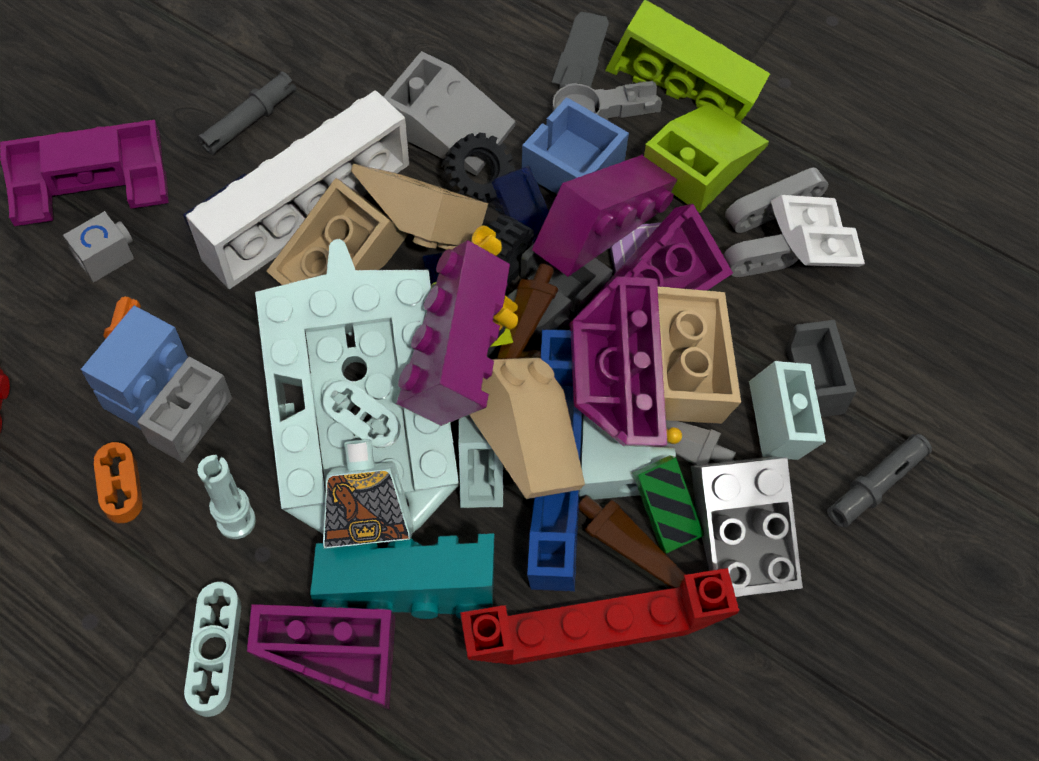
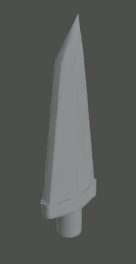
[665,420,736,465]

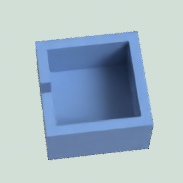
[521,97,629,194]
[81,305,188,429]

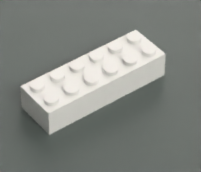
[186,90,409,289]

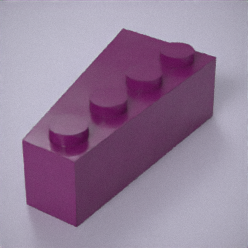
[532,155,677,277]
[396,240,510,426]

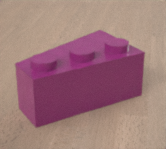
[247,604,396,710]

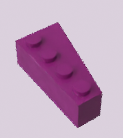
[568,204,733,330]

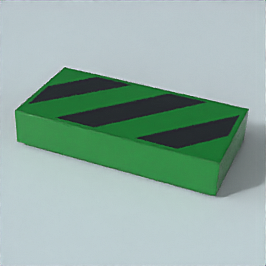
[632,455,704,554]

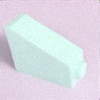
[459,415,503,508]

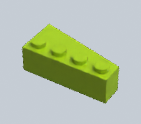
[605,0,770,122]

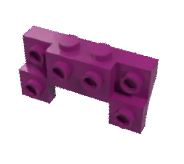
[0,120,169,226]

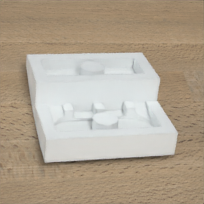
[771,195,865,267]

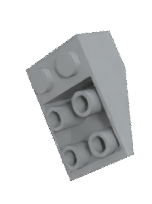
[383,51,515,176]
[691,456,803,597]

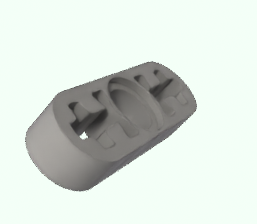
[725,168,829,233]

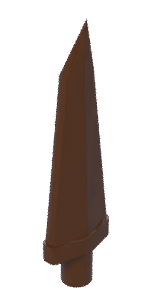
[497,264,558,359]
[579,495,685,588]

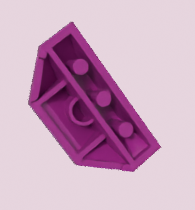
[570,276,667,447]

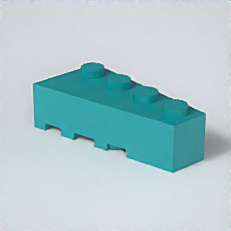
[310,534,494,619]

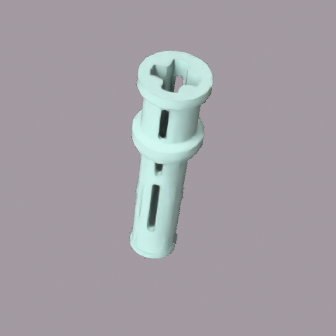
[197,455,256,539]

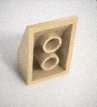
[351,163,488,250]
[266,178,409,285]
[658,287,741,424]
[469,358,585,499]

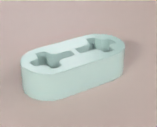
[323,381,401,448]

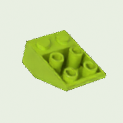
[644,102,769,213]

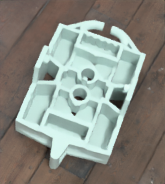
[255,239,459,542]

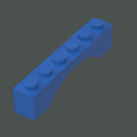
[527,330,583,591]

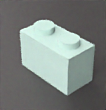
[749,361,826,460]

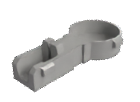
[552,81,662,120]

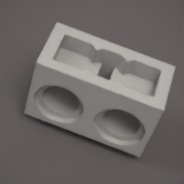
[137,357,232,463]

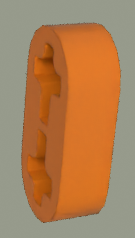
[94,442,143,523]

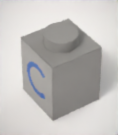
[63,211,134,283]

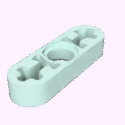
[184,582,241,717]

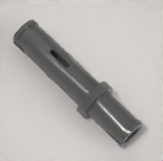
[197,71,296,156]
[827,434,932,528]

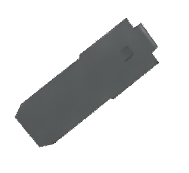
[552,11,609,89]

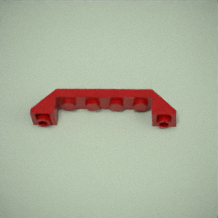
[460,568,739,665]

